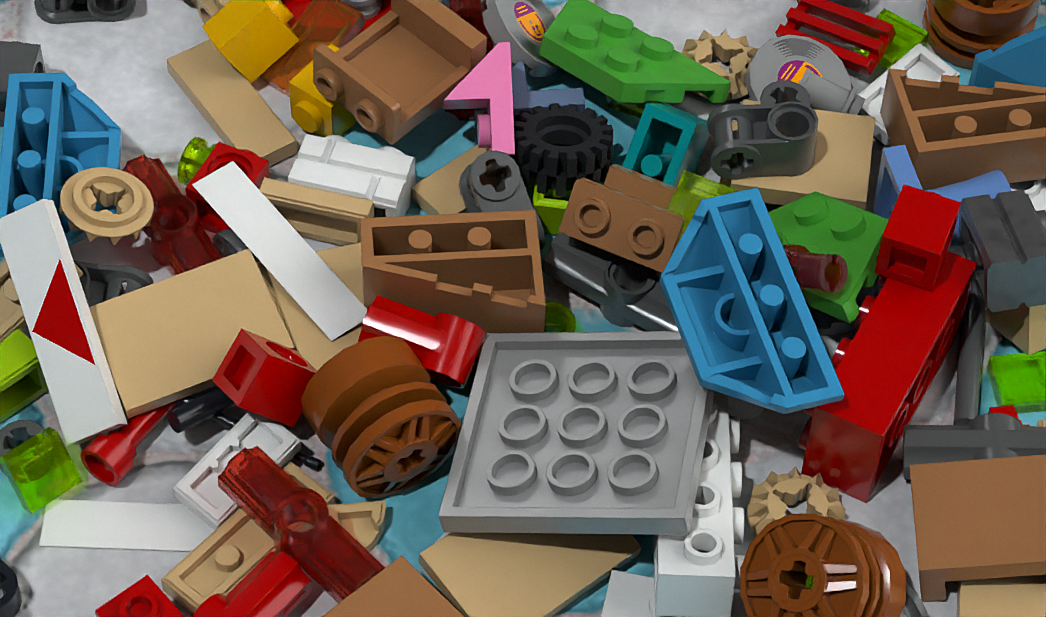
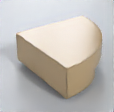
[325,500,386,569]

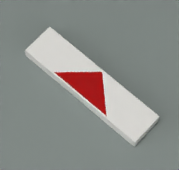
[0,199,128,445]

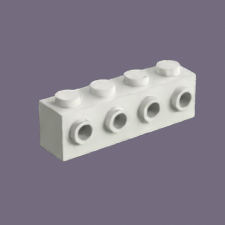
[653,392,745,617]

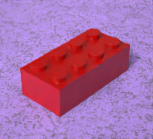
[798,251,978,503]

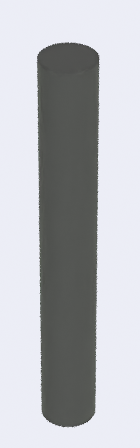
[953,278,985,426]

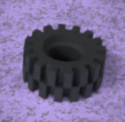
[513,103,613,197]

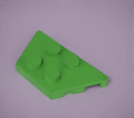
[539,0,731,103]
[768,191,889,324]

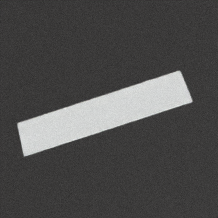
[192,161,367,341]
[39,499,215,552]

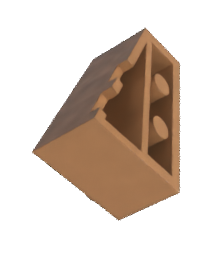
[880,68,1046,191]
[360,209,546,333]

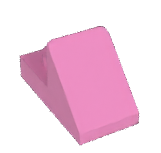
[442,42,515,158]

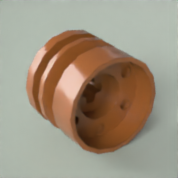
[922,0,1041,70]
[301,336,461,499]
[740,513,906,617]

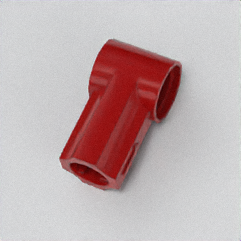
[358,295,486,388]
[192,551,312,617]

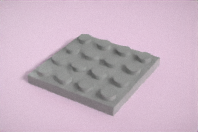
[438,331,714,535]

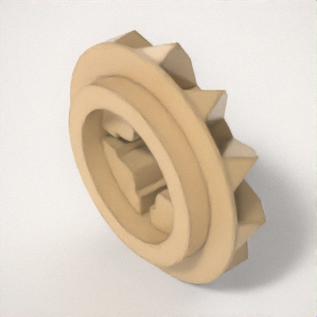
[681,29,759,101]
[59,167,154,246]
[747,466,846,536]

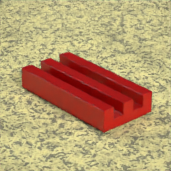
[775,0,896,77]

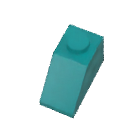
[622,103,709,190]

